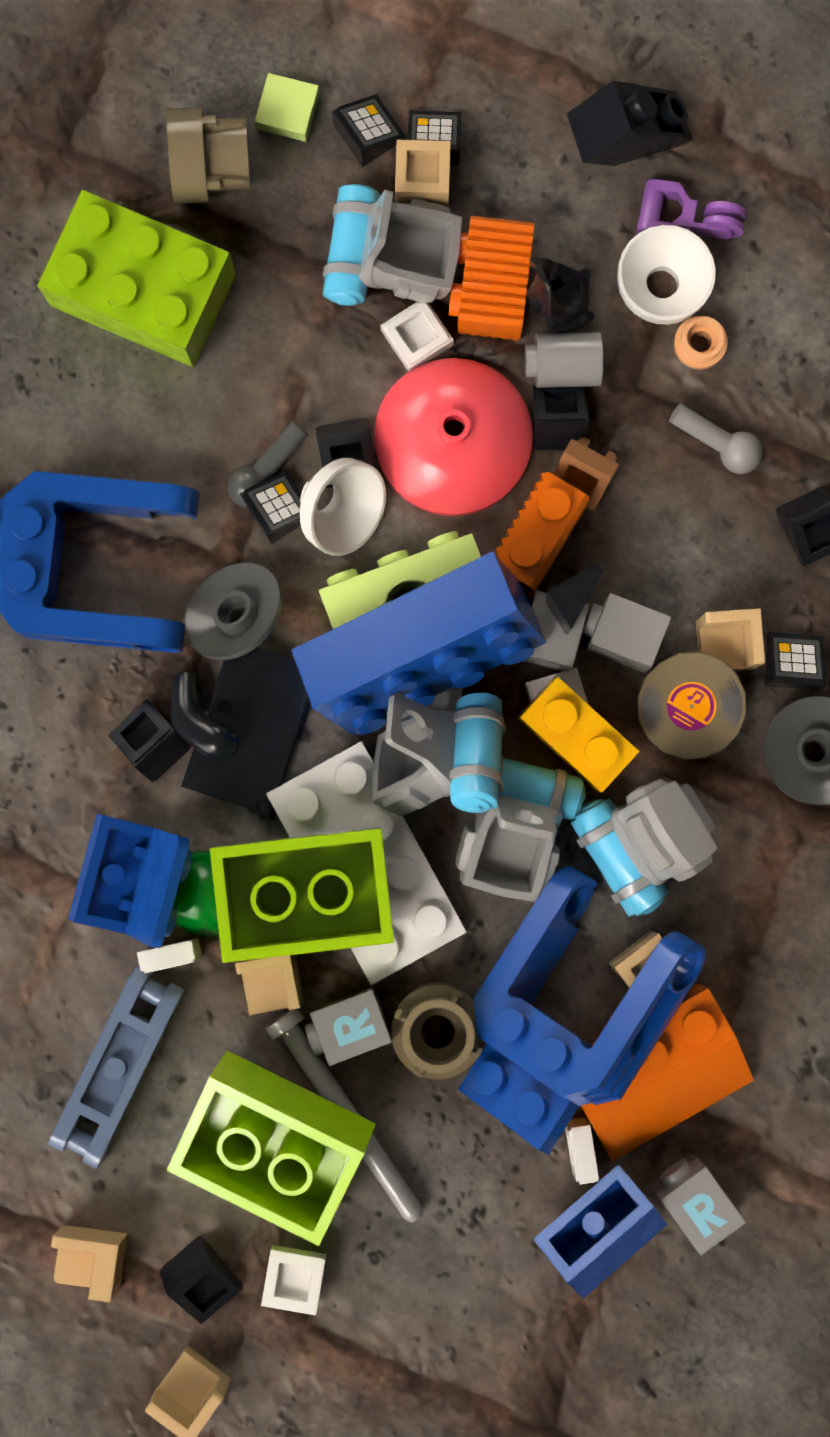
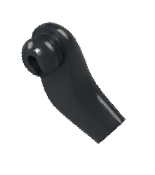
[170,672,239,758]

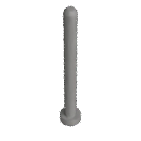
[265,1009,423,1223]

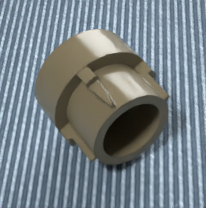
[167,107,251,204]
[391,982,484,1080]

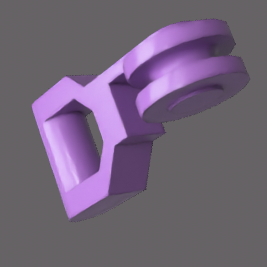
[636,179,747,239]

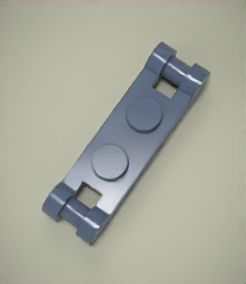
[48,966,186,1169]

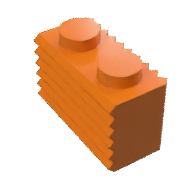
[449,216,535,341]
[495,472,590,599]

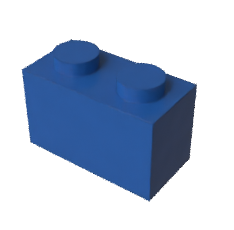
[533,1165,668,1299]

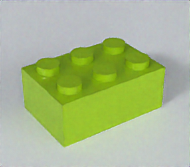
[37,190,236,368]
[210,827,394,963]
[166,1050,376,1246]

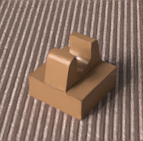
[553,437,619,511]

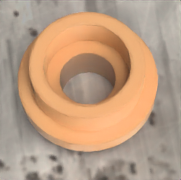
[674,316,728,370]

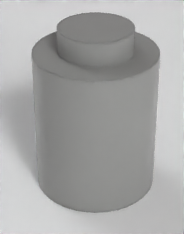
[525,332,603,388]

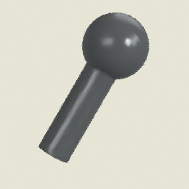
[227,420,309,509]

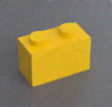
[516,676,640,792]

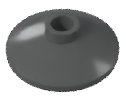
[185,562,283,660]
[763,696,830,805]

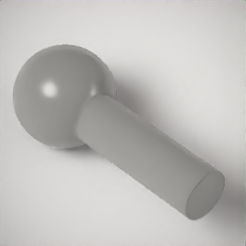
[669,404,763,474]

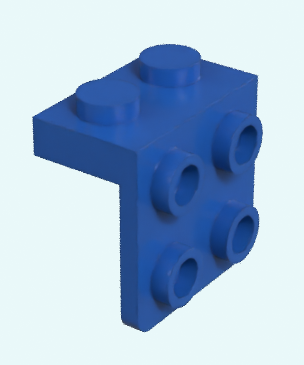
[68,813,192,948]

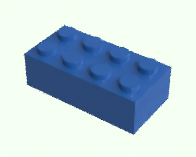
[291,551,547,735]

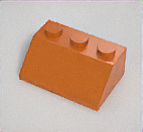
[581,984,754,1161]

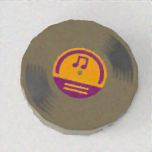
[637,650,746,759]

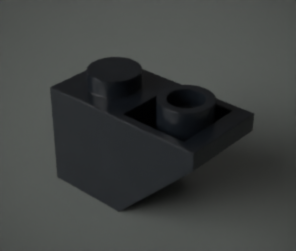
[566,80,692,166]

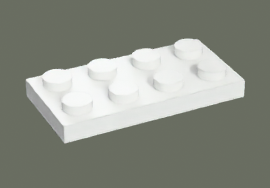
[266,741,466,985]

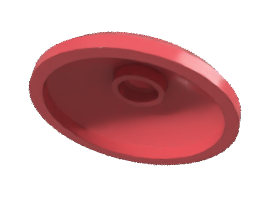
[374,358,533,516]

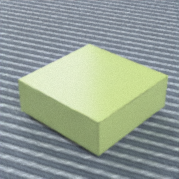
[254,73,320,142]

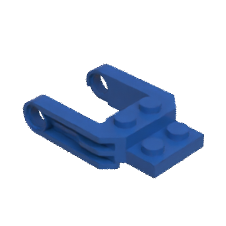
[0,471,200,653]
[458,866,706,1154]

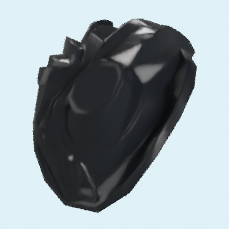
[526,258,595,333]

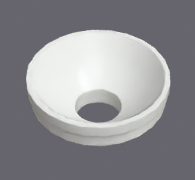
[617,225,716,325]
[300,458,386,556]

